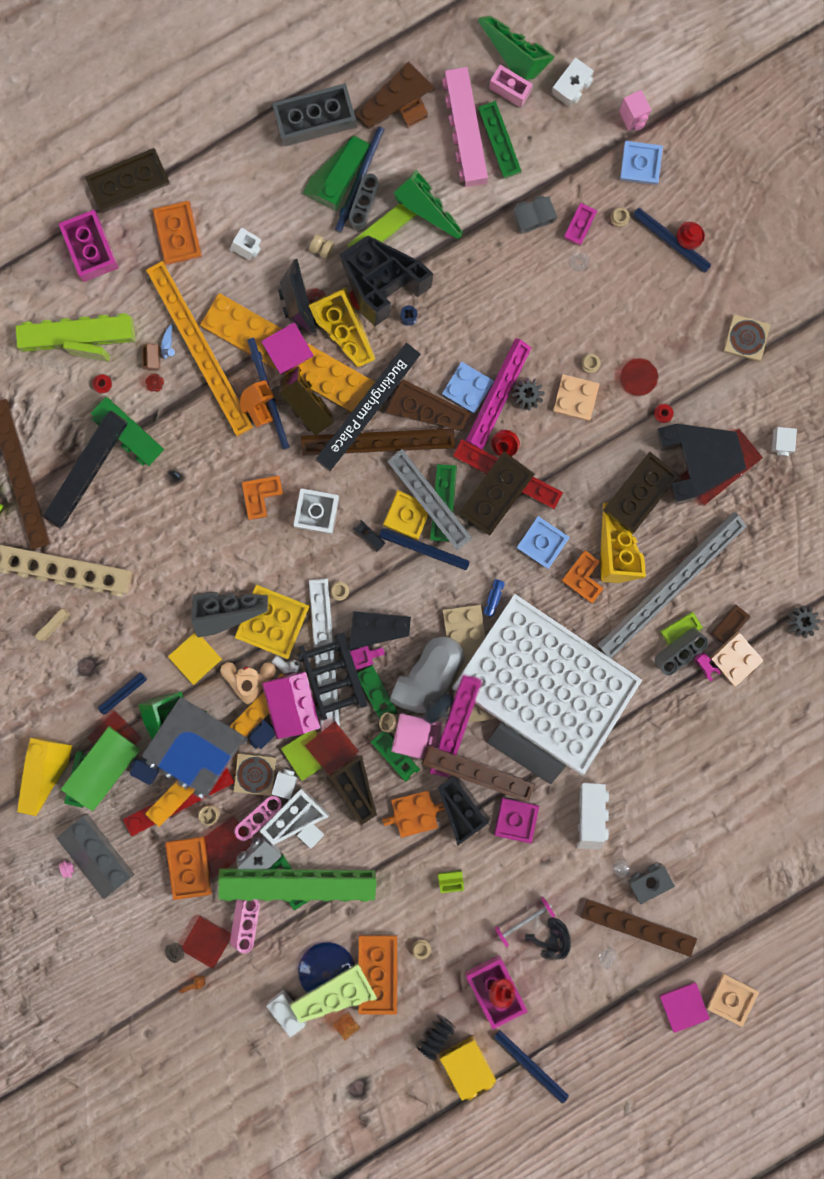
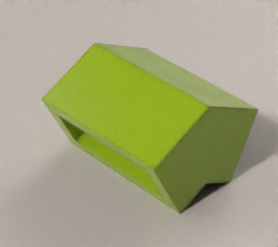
[438,870,464,893]

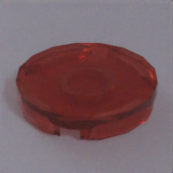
[620,358,659,397]

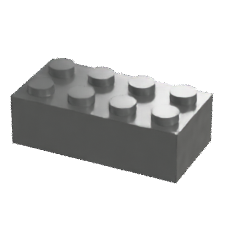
[272,83,357,147]

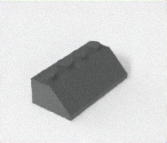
[487,721,566,784]
[57,814,135,899]

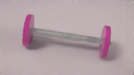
[494,896,555,947]

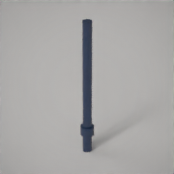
[334,126,384,233]
[247,338,290,450]

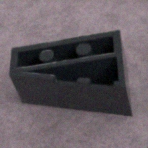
[349,611,411,650]
[438,775,490,846]

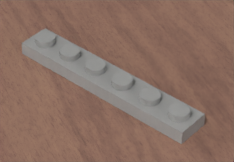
[387,449,473,550]

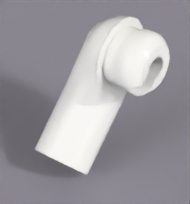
[272,656,301,674]

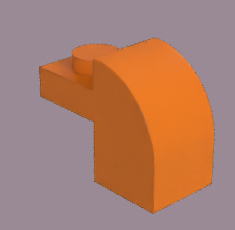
[240,380,274,428]

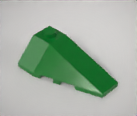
[394,169,463,239]
[138,691,184,777]

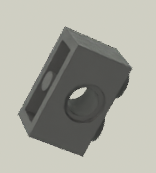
[628,863,675,904]

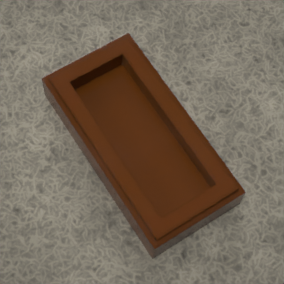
[711,604,751,644]

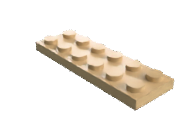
[443,605,496,723]

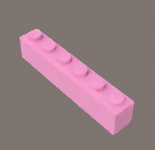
[442,67,488,187]

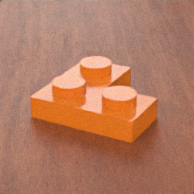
[242,475,283,520]
[561,550,604,604]

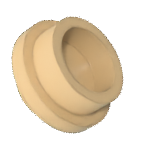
[610,208,630,227]
[581,354,601,373]
[330,581,349,601]
[412,939,431,959]

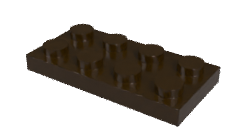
[85,147,170,213]
[459,451,535,536]
[603,452,680,534]

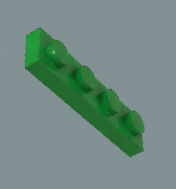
[478,101,522,180]
[430,464,457,542]

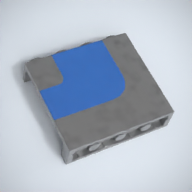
[142,697,248,799]

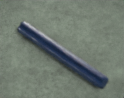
[633,208,711,273]
[379,528,470,570]
[493,1030,569,1104]

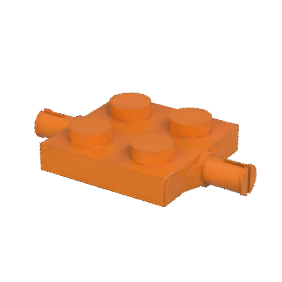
[382,790,445,838]

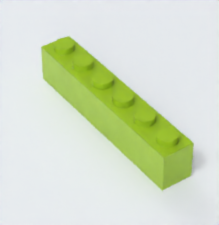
[16,313,135,352]

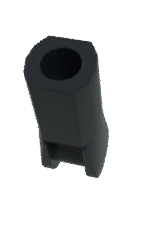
[353,520,386,552]

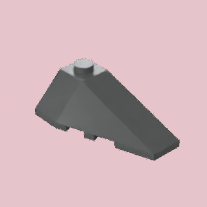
[191,592,268,638]

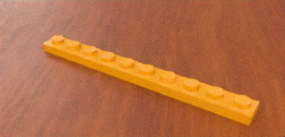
[146,261,254,437]
[145,673,284,827]

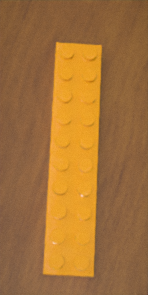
[200,293,375,413]

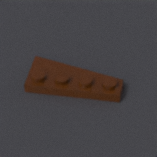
[355,61,435,129]
[385,379,470,431]

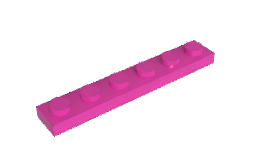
[466,338,531,450]
[430,674,482,778]

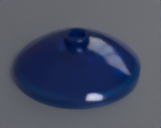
[298,942,355,993]

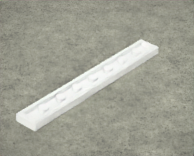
[309,579,340,733]

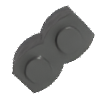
[513,195,557,234]

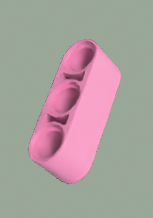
[235,796,282,840]
[230,899,260,954]

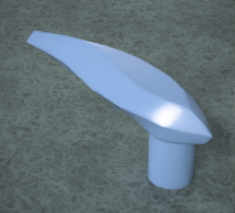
[161,324,175,360]

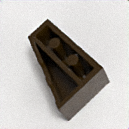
[279,366,334,436]
[327,755,377,826]

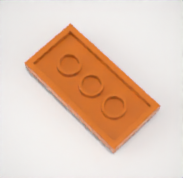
[358,935,398,1015]

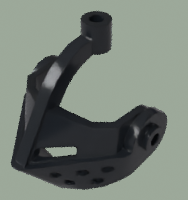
[525,918,571,960]

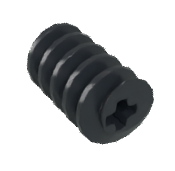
[417,1014,456,1060]

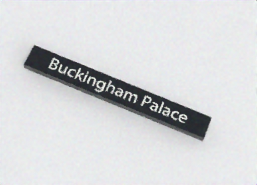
[315,342,421,472]

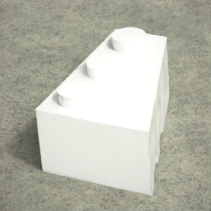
[577,783,609,850]
[260,787,330,845]

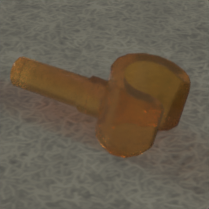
[180,976,206,994]

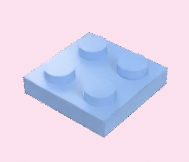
[620,141,663,185]
[442,362,494,414]
[517,516,570,569]

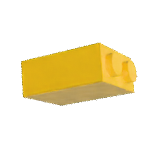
[440,1035,496,1101]

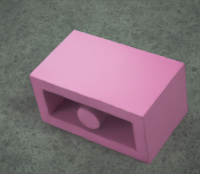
[489,65,533,108]
[619,90,651,131]

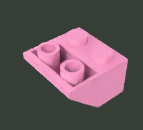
[392,713,443,759]

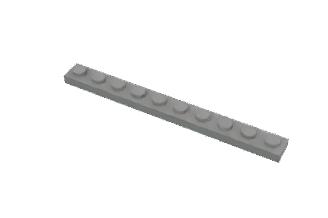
[597,512,747,658]

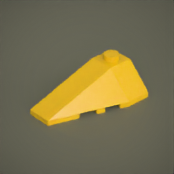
[309,286,376,367]
[600,503,646,583]
[17,737,73,816]

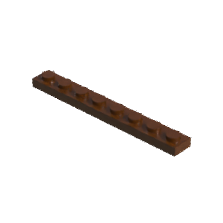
[0,399,51,550]
[301,428,455,456]

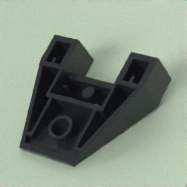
[339,235,433,326]
[657,424,746,506]

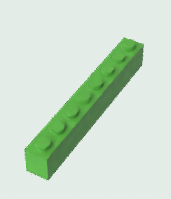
[218,869,377,902]

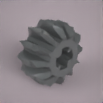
[512,378,545,411]
[787,606,821,638]

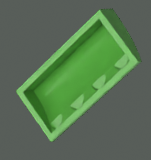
[61,726,141,811]

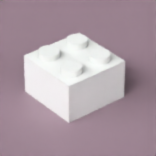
[294,488,340,535]

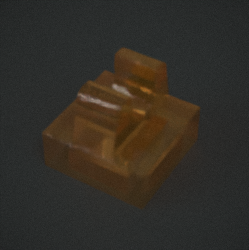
[333,1011,360,1041]

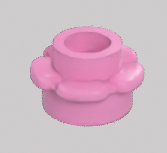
[59,860,75,878]

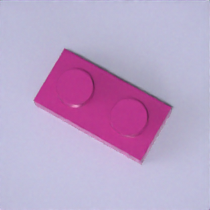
[564,203,597,247]

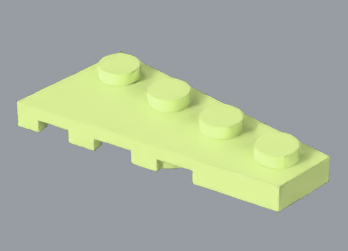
[290,963,377,1023]

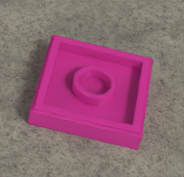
[261,322,314,375]
[494,797,539,844]
[659,981,710,1033]

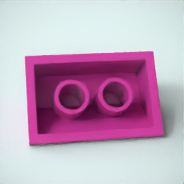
[262,672,320,739]

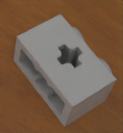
[236,834,282,869]

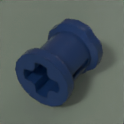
[400,305,418,326]

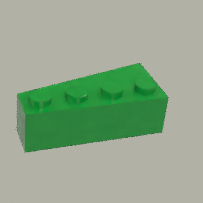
[90,396,165,466]

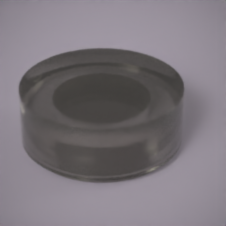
[165,942,184,963]

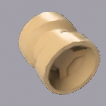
[309,234,334,259]
[379,713,400,734]
[199,804,220,826]

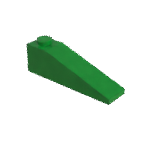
[478,16,555,80]
[302,135,370,211]

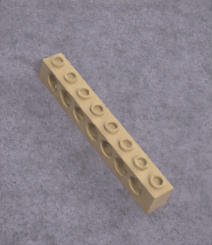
[0,545,132,597]

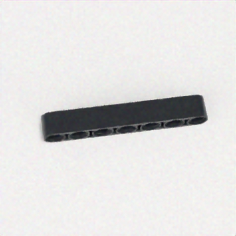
[43,411,128,529]

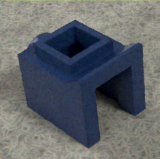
[248,719,275,749]
[129,758,161,785]

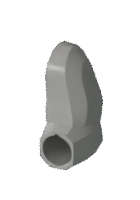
[390,636,464,713]

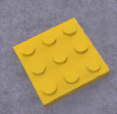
[235,584,310,659]

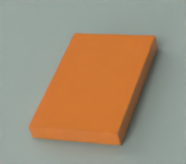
[152,201,202,265]
[165,836,212,900]

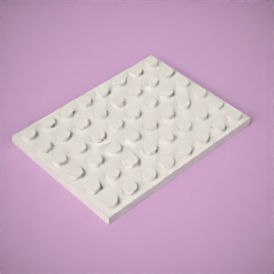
[453,594,642,776]

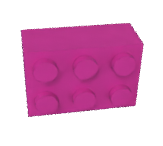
[59,210,119,282]
[465,954,528,1029]

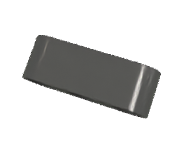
[349,173,379,231]
[654,628,708,675]

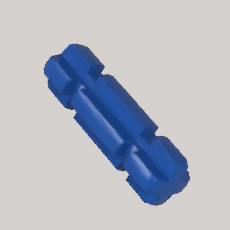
[483,579,505,617]

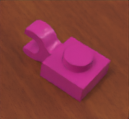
[350,646,385,669]
[693,652,721,681]

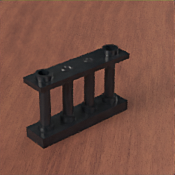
[296,632,368,721]

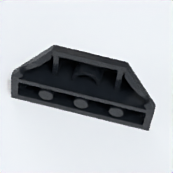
[278,259,317,337]

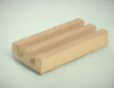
[35,609,71,641]

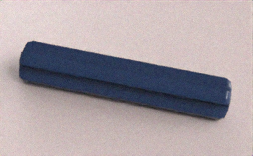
[98,672,147,715]

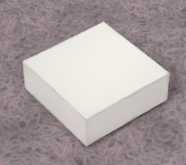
[297,824,324,849]

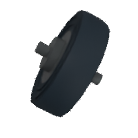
[424,693,454,725]

